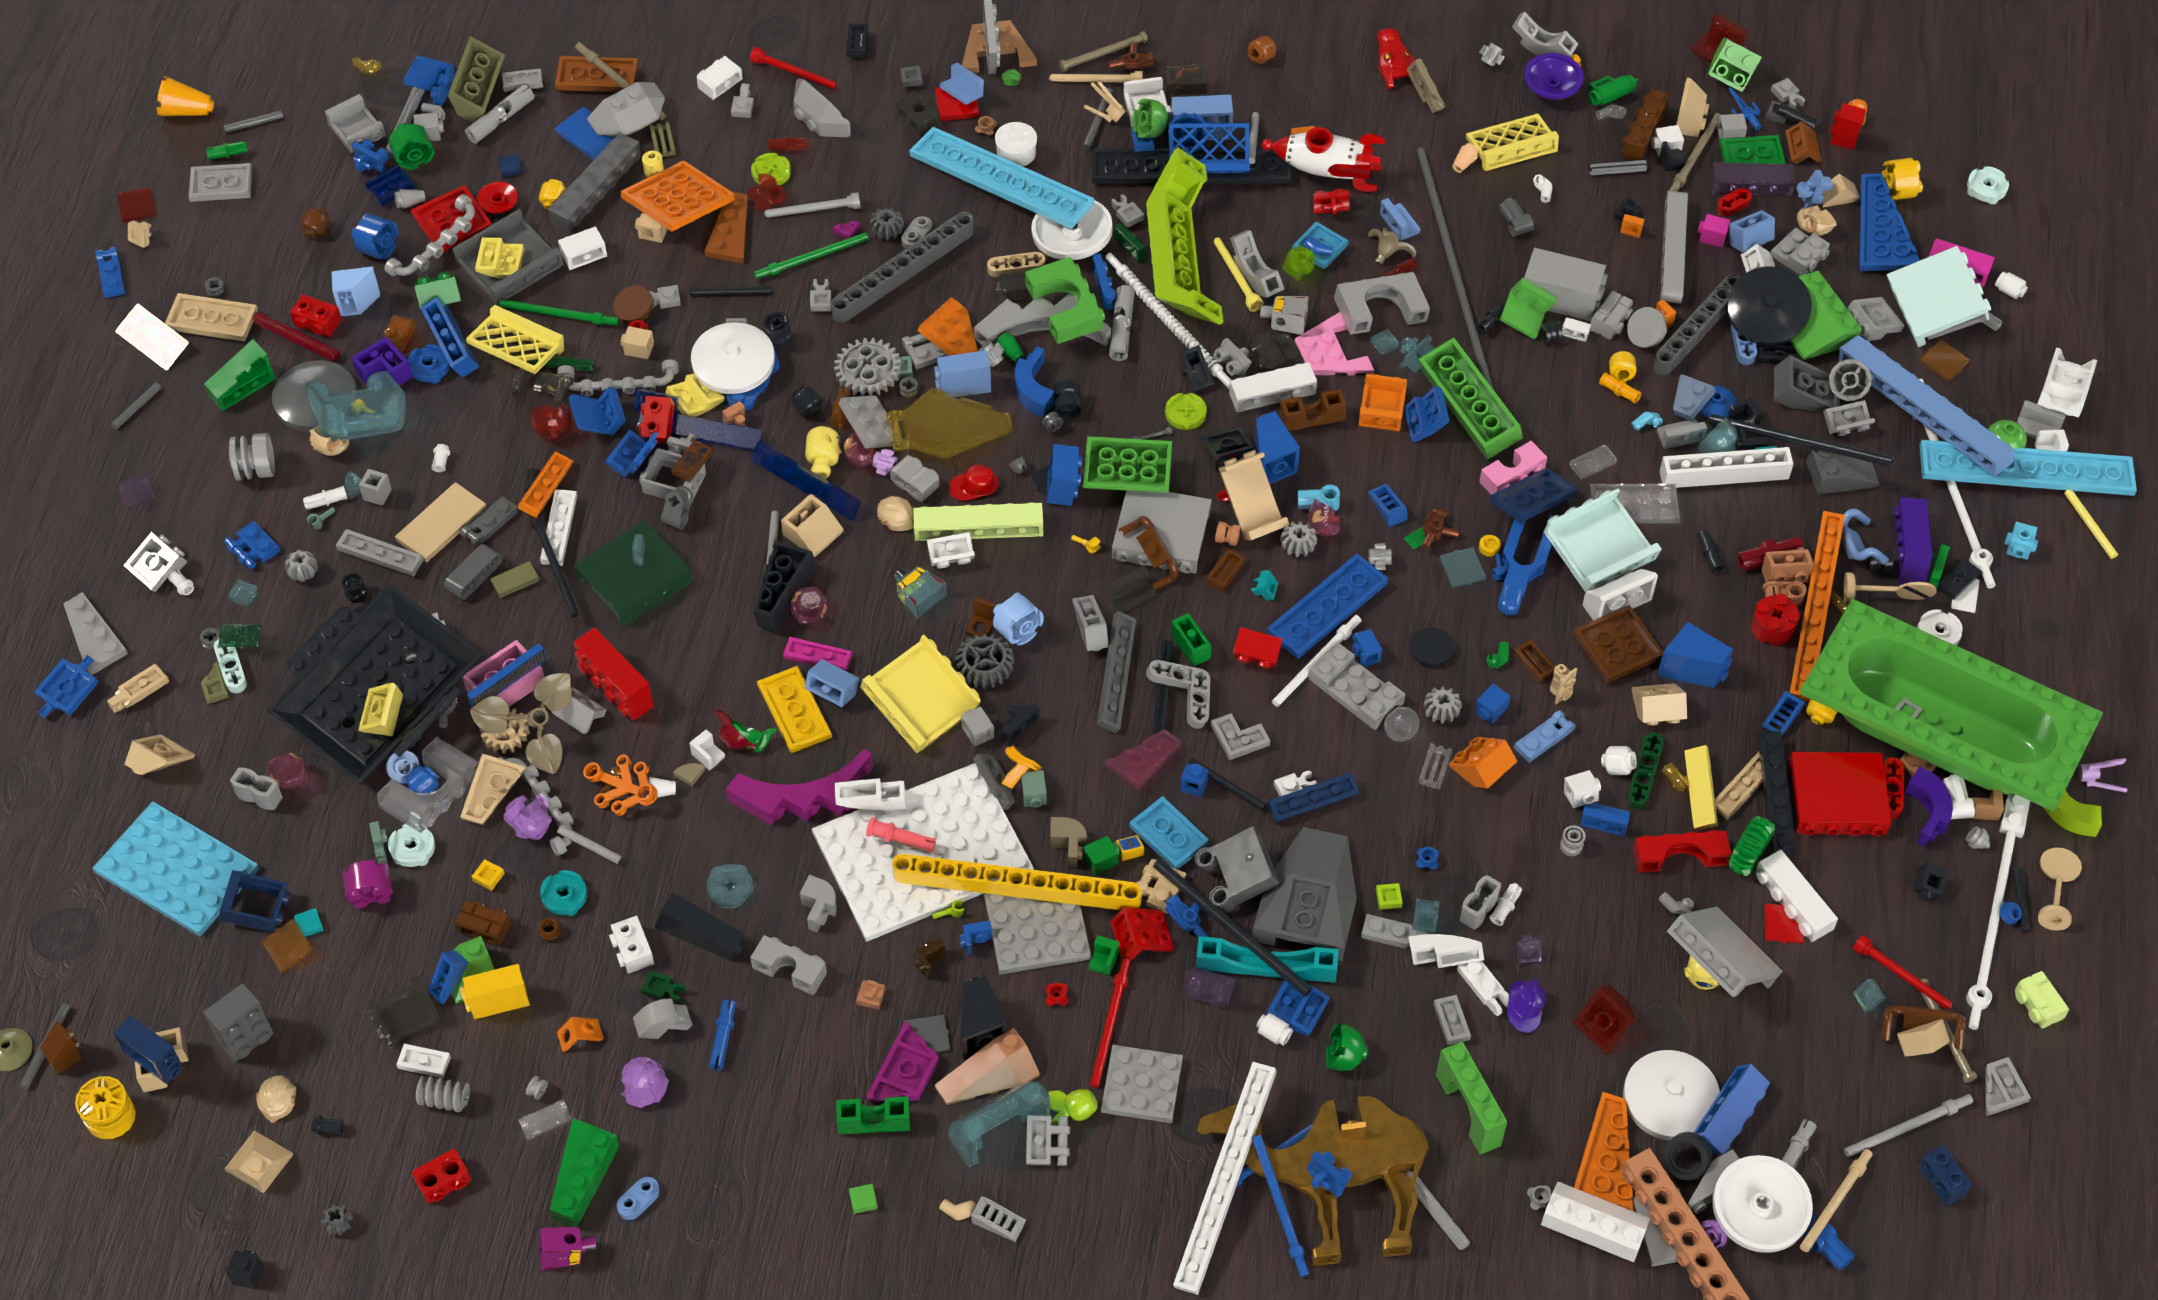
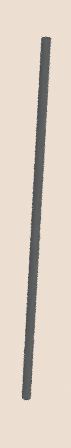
[1417,148,1494,390]

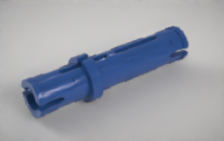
[708,1000,737,1070]

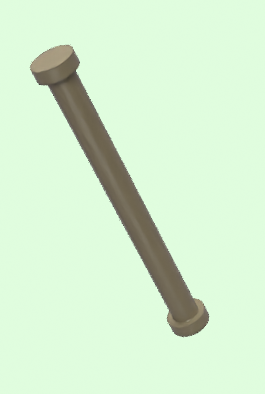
[1059,31,1148,72]
[1917,979,1978,1083]

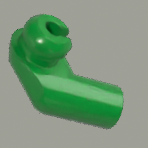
[1486,642,1509,668]

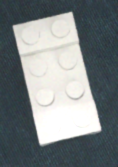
[2038,348,2097,418]

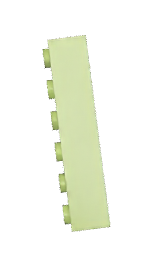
[914,502,1043,541]

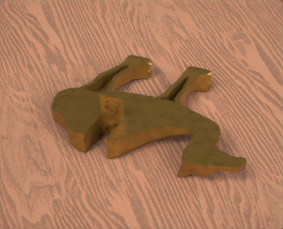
[1198,1096,1429,1266]

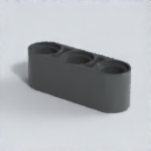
[444,544,502,600]

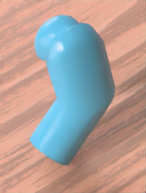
[1631,412,1663,431]

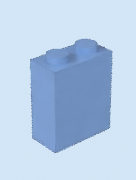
[934,350,991,399]

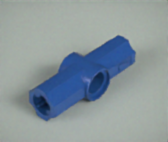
[1803,1212,1855,1271]

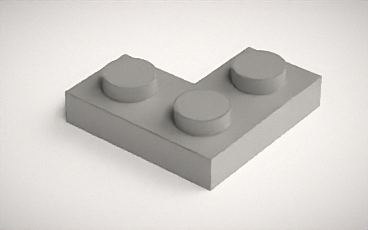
[1211,713,1270,760]

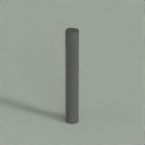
[224,110,284,133]
[111,382,161,429]

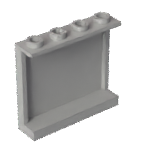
[1112,490,1212,574]
[1667,907,1783,997]

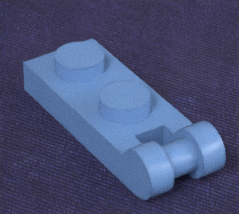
[1514,710,1576,763]

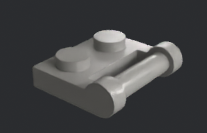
[902,334,948,370]

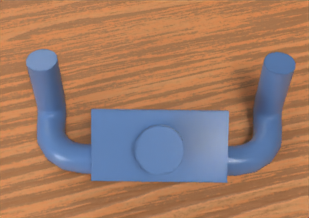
[1841,509,1889,565]

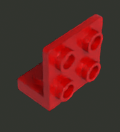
[1111,907,1174,961]

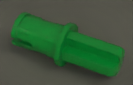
[206,142,248,160]

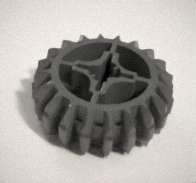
[955,632,1014,690]

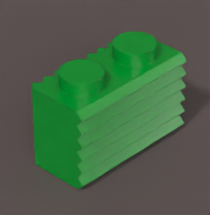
[1171,613,1212,667]

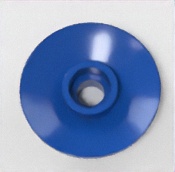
[1699,386,1737,419]

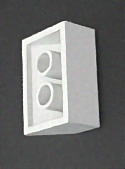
[1583,569,1658,620]

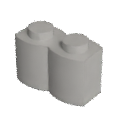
[890,455,939,502]
[230,768,283,810]
[1460,875,1501,930]

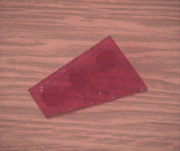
[1104,729,1182,790]

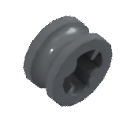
[205,277,224,297]
[899,377,918,398]
[1042,412,1063,433]
[200,628,221,650]

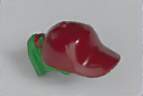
[714,710,777,753]

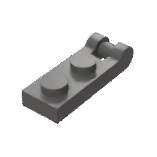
[460,496,519,547]

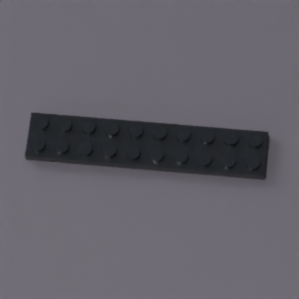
[1092,148,1291,184]

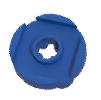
[407,344,450,384]

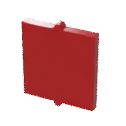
[1764,904,1804,944]

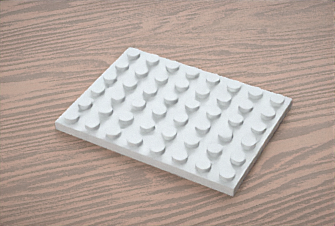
[812,763,1034,942]

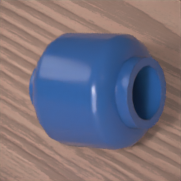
[406,765,440,799]

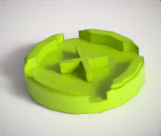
[751,153,791,187]
[1165,393,1207,430]

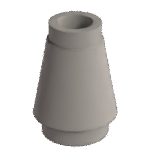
[394,189,425,209]

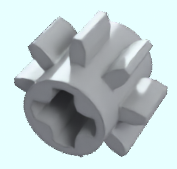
[1479,43,1504,67]
[979,341,1004,367]
[1368,543,1392,570]

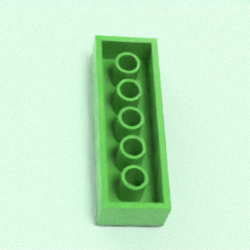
[1419,338,1523,460]

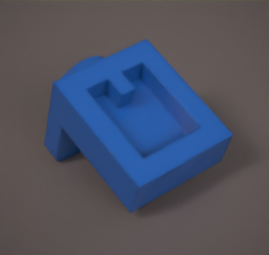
[959,921,992,955]

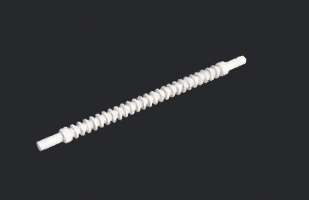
[1105,253,1231,389]

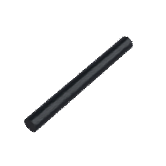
[689,286,772,296]
[1189,758,1267,811]

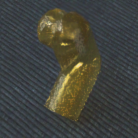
[352,56,381,74]

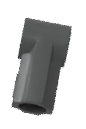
[1499,198,1534,237]

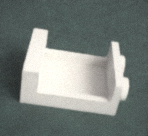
[1124,77,1171,127]

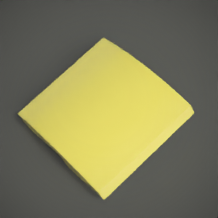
[475,237,525,279]
[666,373,725,420]

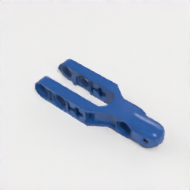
[1497,514,1555,615]

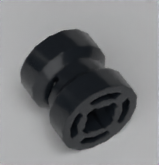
[1867,551,1893,573]
[341,573,367,603]

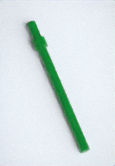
[753,233,869,279]
[499,299,619,326]

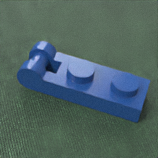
[95,246,126,298]
[1093,254,1115,311]

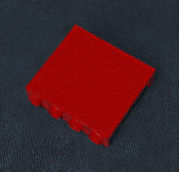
[1788,752,1891,836]

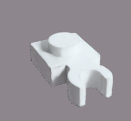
[1274,771,1317,796]

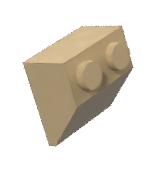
[1677,78,1709,137]
[1632,683,1687,725]

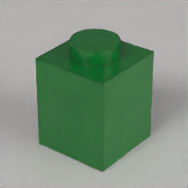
[1084,836,1120,876]

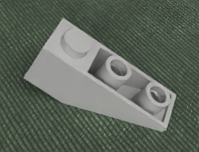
[1688,1149,1739,1214]

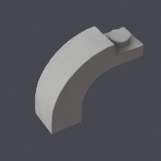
[1230,230,1284,297]

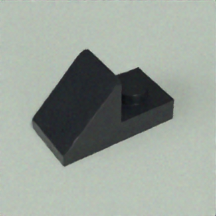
[1180,345,1214,392]
[1002,705,1040,747]

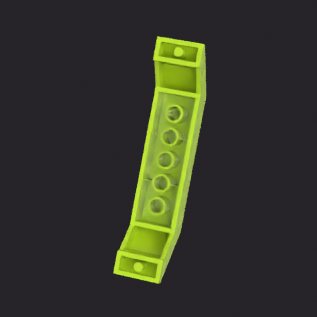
[1146,148,1223,325]

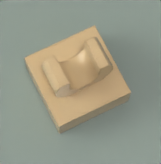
[128,220,151,248]

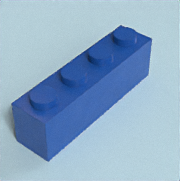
[421,297,480,378]
[1693,1064,1770,1156]

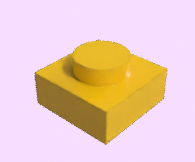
[471,859,505,891]

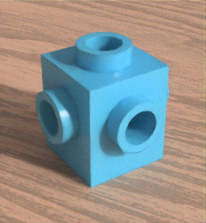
[2005,522,2038,560]

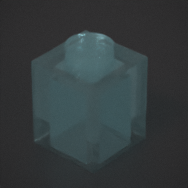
[1412,898,1439,933]

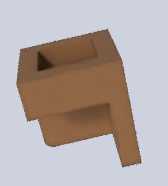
[1971,789,2004,821]

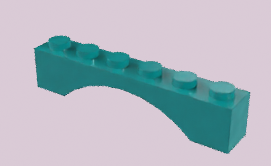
[1196,936,1339,983]

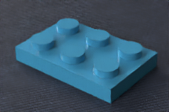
[1129,796,1209,869]

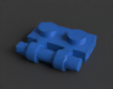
[224,521,280,569]

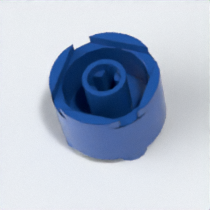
[351,213,399,259]

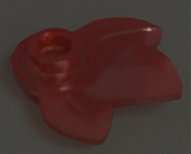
[746,174,786,211]

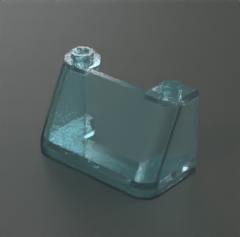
[306,371,405,442]
[948,1082,1050,1168]

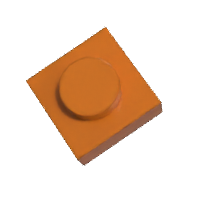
[1620,214,1644,238]

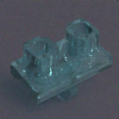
[1399,335,1435,373]

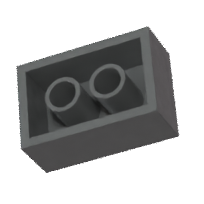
[203,983,274,1063]

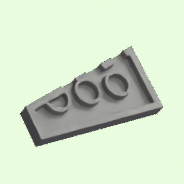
[63,592,128,675]

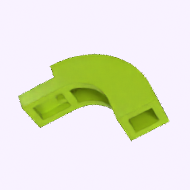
[2044,790,2102,837]

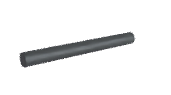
[1083,88,1113,150]
[19,1003,71,1089]

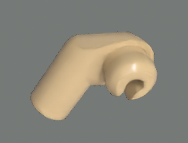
[939,1199,976,1221]

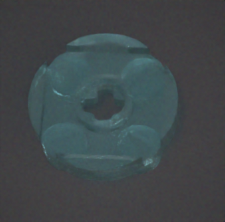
[707,864,753,908]

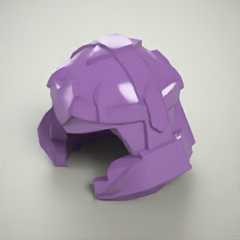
[503,794,551,840]
[621,1057,669,1108]

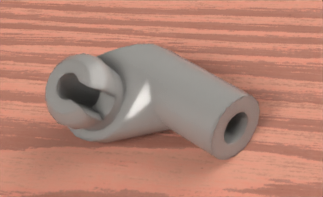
[1658,892,1694,914]

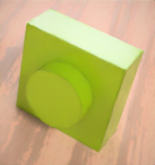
[1376,883,1403,910]

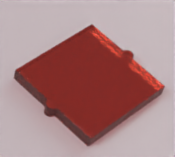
[117,187,155,222]

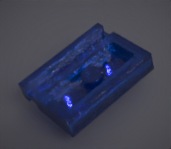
[364,165,415,206]

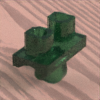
[218,624,261,648]

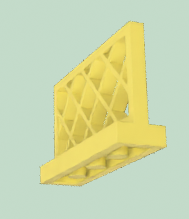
[1466,114,1559,171]
[466,305,564,374]

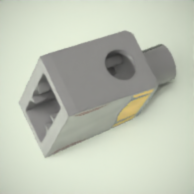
[1260,296,1309,335]

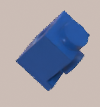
[1352,629,1382,667]
[1180,763,1209,798]

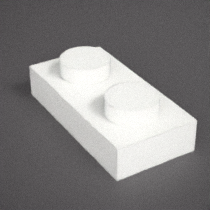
[396,1044,451,1078]

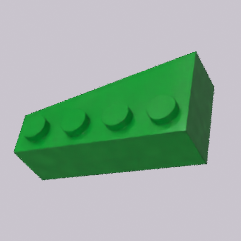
[550,1118,619,1227]

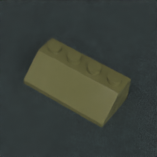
[448,36,505,123]

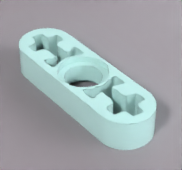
[214,637,247,693]

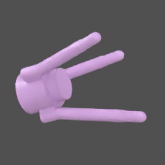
[2078,758,2128,792]

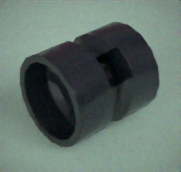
[763,312,792,350]
[1053,380,1083,419]

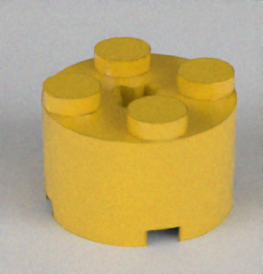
[1882,158,1923,200]

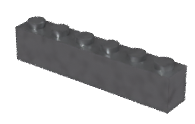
[548,133,641,232]

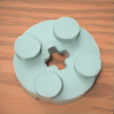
[1967,167,2009,204]
[388,823,435,867]

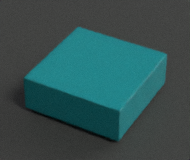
[294,908,324,938]

